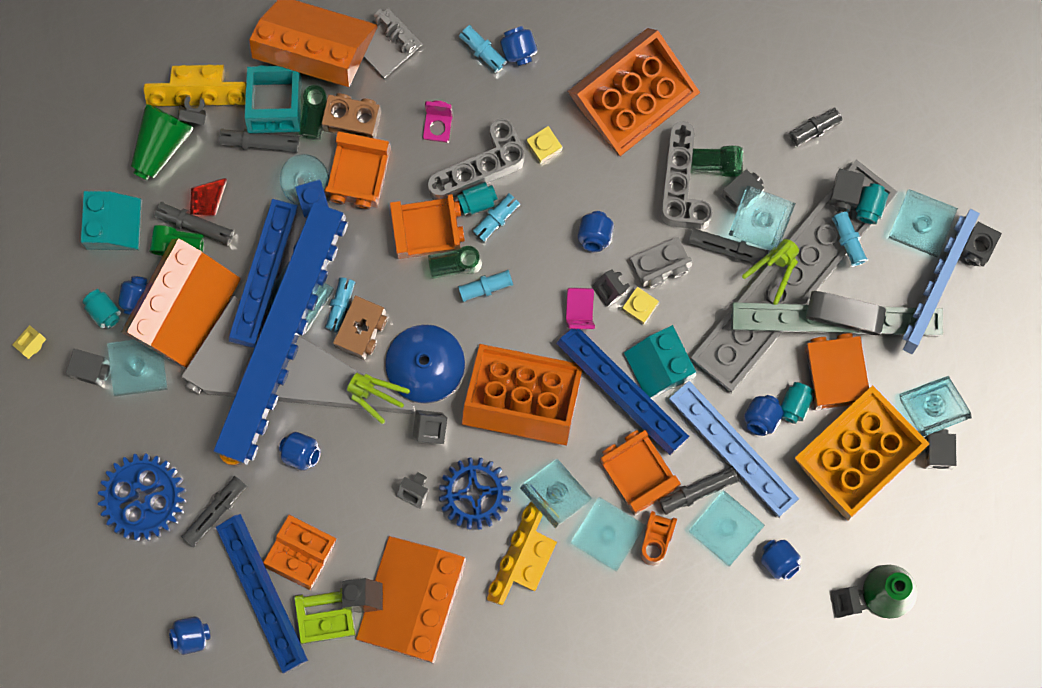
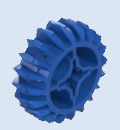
[439,457,511,530]

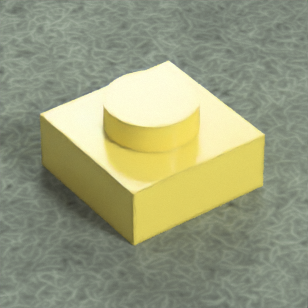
[527,126,563,163]
[622,287,659,324]
[12,325,46,359]

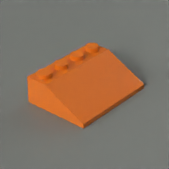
[249,0,377,87]
[567,28,700,156]
[121,238,241,369]
[462,344,583,446]
[356,536,466,664]

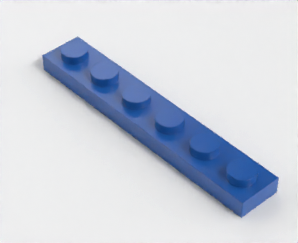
[229,199,298,348]
[556,329,690,455]
[216,514,308,673]

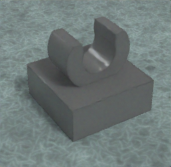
[178,95,206,125]
[593,269,630,306]
[397,472,429,509]
[832,586,867,618]

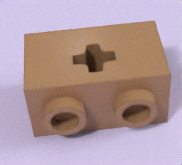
[333,295,388,360]

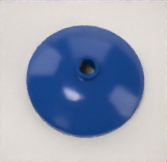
[385,325,465,404]

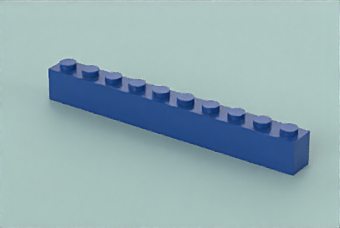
[214,202,348,465]

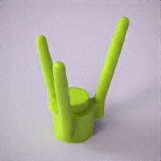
[742,239,799,305]
[347,372,410,424]

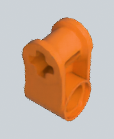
[640,511,677,566]

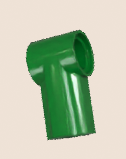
[149,225,204,256]

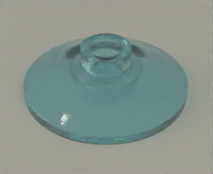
[280,154,330,206]

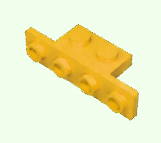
[143,65,246,106]
[487,502,557,605]

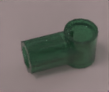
[299,85,328,140]
[692,146,744,177]
[428,246,482,279]

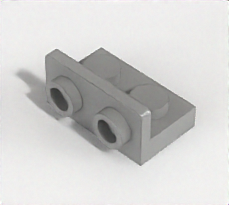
[630,237,692,288]

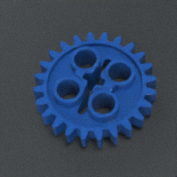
[98,453,186,541]

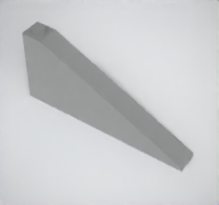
[182,296,415,414]

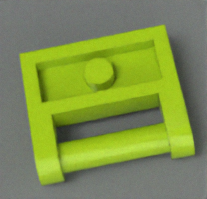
[295,588,356,644]

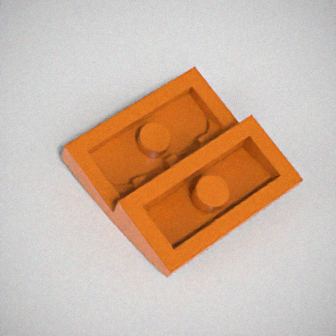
[263,515,337,591]

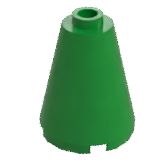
[131,104,194,180]
[863,564,917,619]

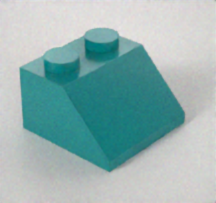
[81,191,142,251]
[624,325,697,398]

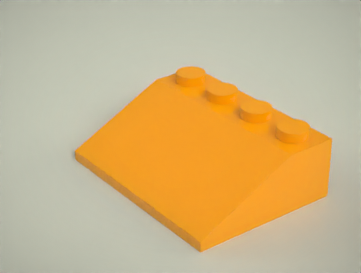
[794,385,930,521]

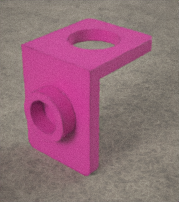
[423,100,453,143]
[566,288,595,329]

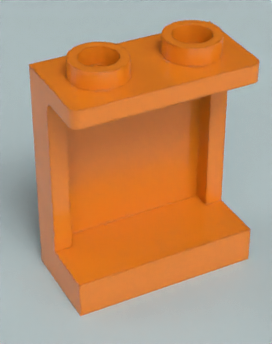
[324,131,391,209]
[390,194,465,259]
[805,333,869,410]
[600,430,681,516]

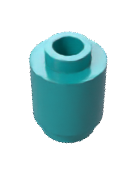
[457,182,498,215]
[856,183,889,225]
[82,289,121,329]
[781,382,813,424]

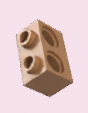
[322,93,381,139]

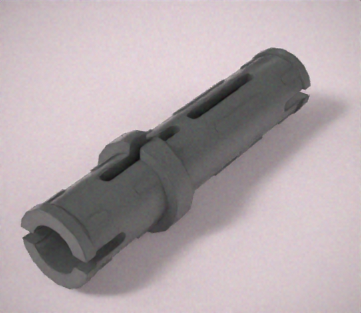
[219,128,299,153]
[155,202,234,246]
[688,227,769,267]
[659,466,739,515]
[181,476,248,547]

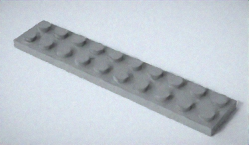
[690,159,897,393]

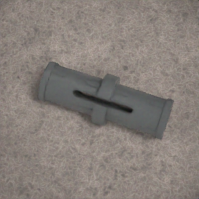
[789,108,842,147]

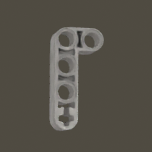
[428,118,524,200]
[661,121,713,229]

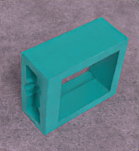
[245,65,302,133]

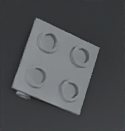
[364,8,423,78]

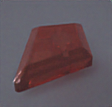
[190,178,227,216]

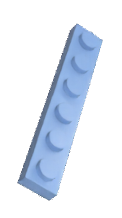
[902,209,980,354]
[669,381,799,518]

